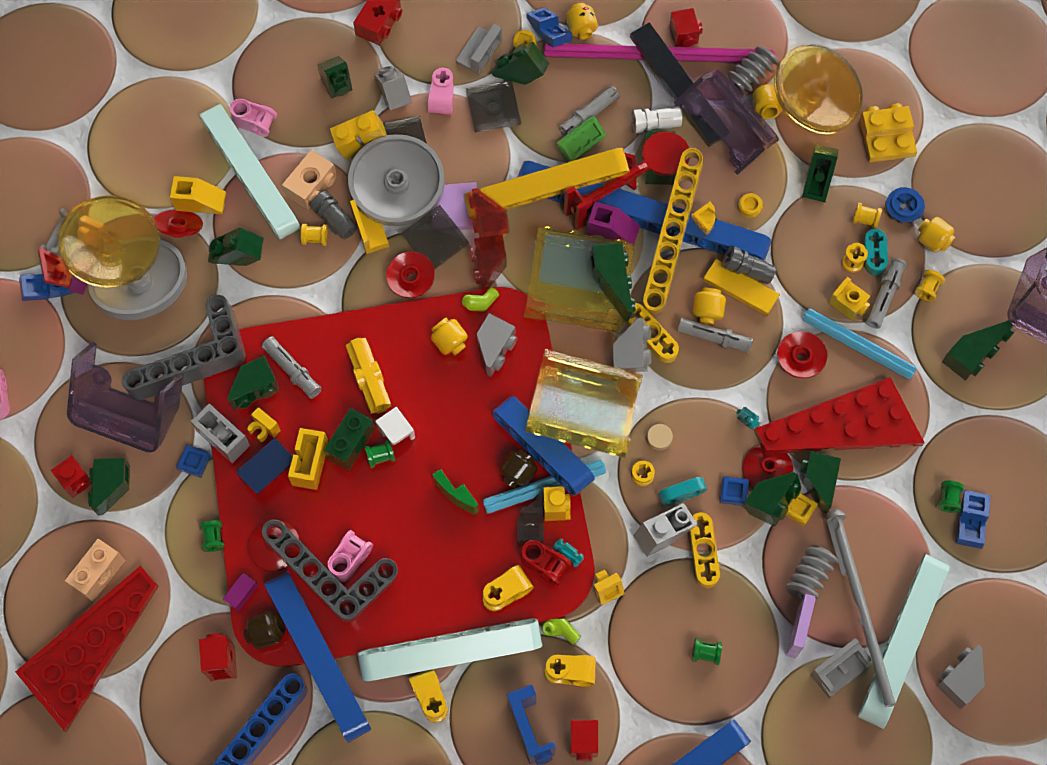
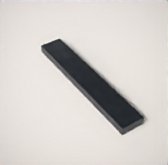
[630,22,729,147]

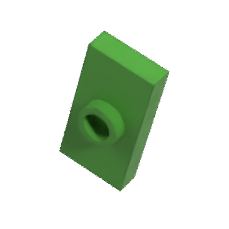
[555,116,607,162]

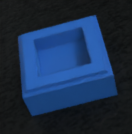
[176,445,211,478]
[720,476,749,506]

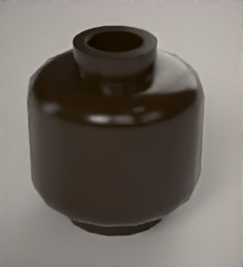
[500,449,538,489]
[243,611,285,650]

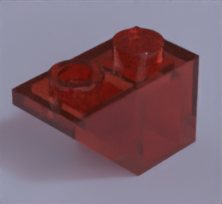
[468,188,510,238]
[470,234,507,289]

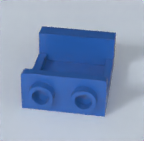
[507,685,556,765]

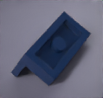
[236,438,293,494]

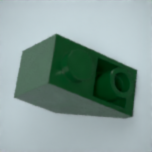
[492,42,549,85]
[318,56,353,99]
[208,228,264,266]
[227,356,280,410]
[88,458,130,516]
[745,472,801,527]

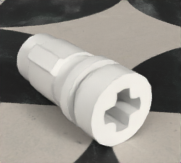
[632,108,682,134]

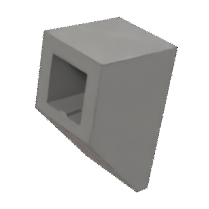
[374,66,412,110]
[477,313,517,376]
[613,318,651,373]
[633,503,698,557]
[937,645,985,709]

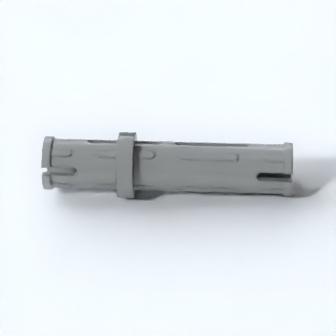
[558,85,620,137]
[866,258,907,329]
[678,317,754,354]
[262,337,322,399]

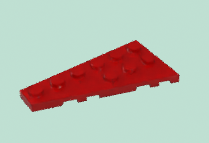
[754,377,925,454]
[15,565,159,732]

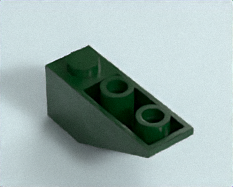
[589,243,635,322]
[942,318,1017,381]

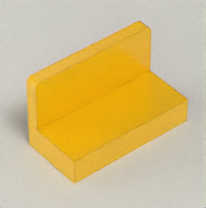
[350,200,389,254]

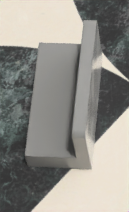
[456,24,502,75]

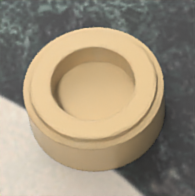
[647,424,673,451]

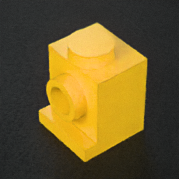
[829,277,871,321]
[544,487,571,521]

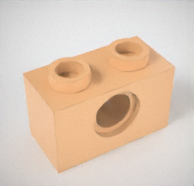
[282,150,337,210]
[65,539,126,602]

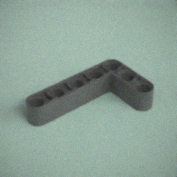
[122,295,246,400]
[262,520,398,622]

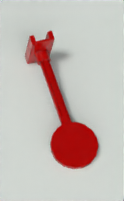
[564,132,690,231]

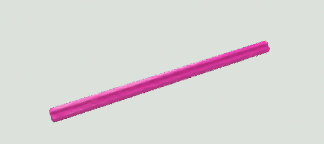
[544,43,775,64]

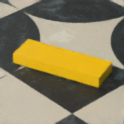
[703,259,780,316]

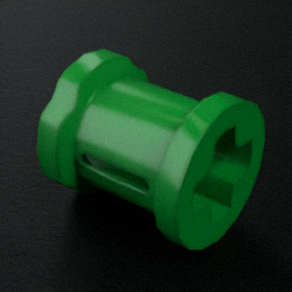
[365,440,396,468]
[937,480,964,513]
[199,520,225,552]
[692,638,722,665]

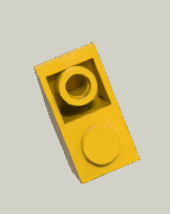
[170,176,227,215]

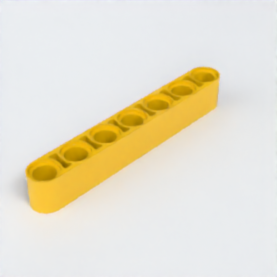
[463,148,630,219]
[643,148,703,315]

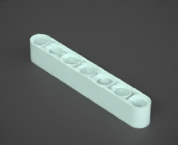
[199,104,301,240]
[858,554,950,729]
[357,619,542,681]

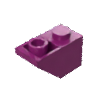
[587,202,640,248]

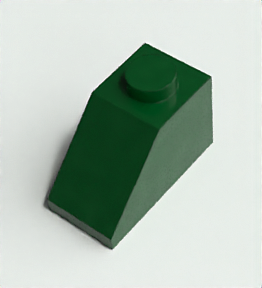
[802,144,839,202]
[800,451,841,513]

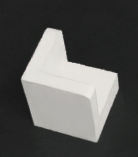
[376,407,416,445]

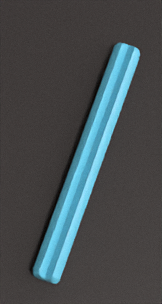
[803,309,916,379]
[483,460,606,513]

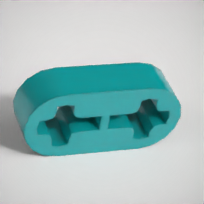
[863,229,888,276]
[658,477,708,507]

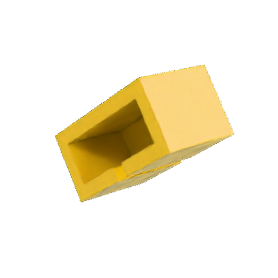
[330,110,387,160]
[288,428,328,490]

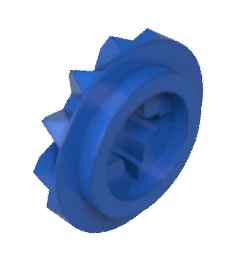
[886,187,925,224]

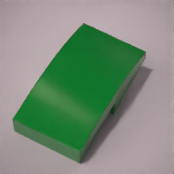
[432,469,479,515]

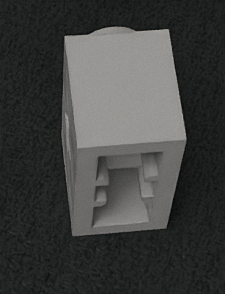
[191,404,250,463]

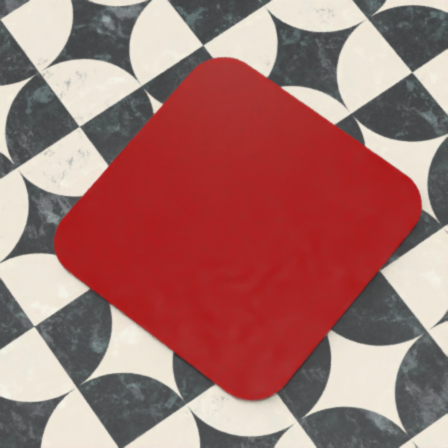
[204,287,595,667]

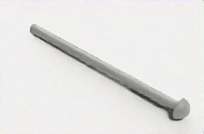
[826,509,896,707]

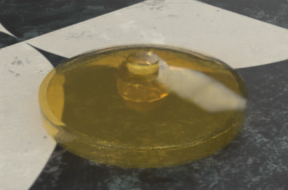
[774,44,863,134]
[58,196,160,287]

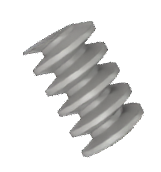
[727,46,780,97]
[786,545,839,601]

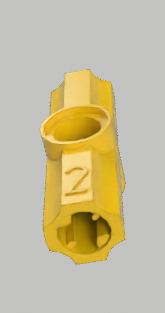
[346,338,391,414]

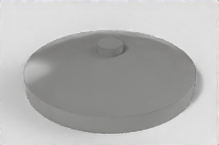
[348,134,445,226]
[88,237,187,320]

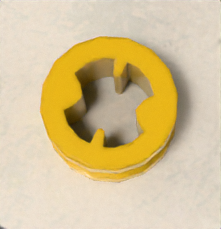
[631,461,655,486]

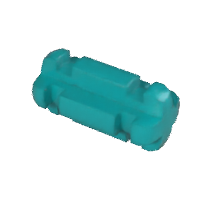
[736,407,760,429]
[553,539,584,567]

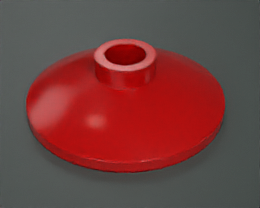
[153,210,203,238]
[386,251,435,298]
[777,331,828,379]
[742,445,794,489]
[248,521,300,571]

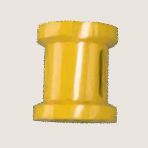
[852,202,882,229]
[301,224,328,246]
[842,243,868,273]
[914,270,945,302]

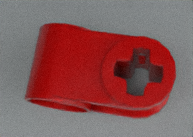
[521,540,572,586]

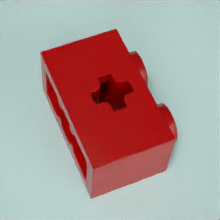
[353,0,403,46]
[199,633,237,681]

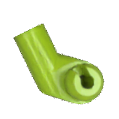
[462,287,499,311]
[542,619,582,645]

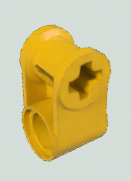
[483,565,534,611]
[544,655,596,687]
[409,669,448,723]

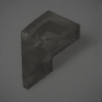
[517,494,544,546]

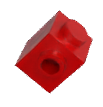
[669,8,703,47]
[51,455,93,498]
[570,720,598,762]

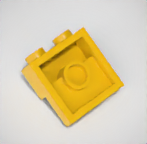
[859,103,917,163]

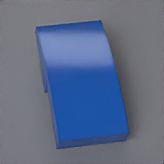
[527,7,572,47]
[19,274,74,301]
[956,490,990,549]

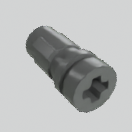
[310,190,357,239]
[722,246,776,284]

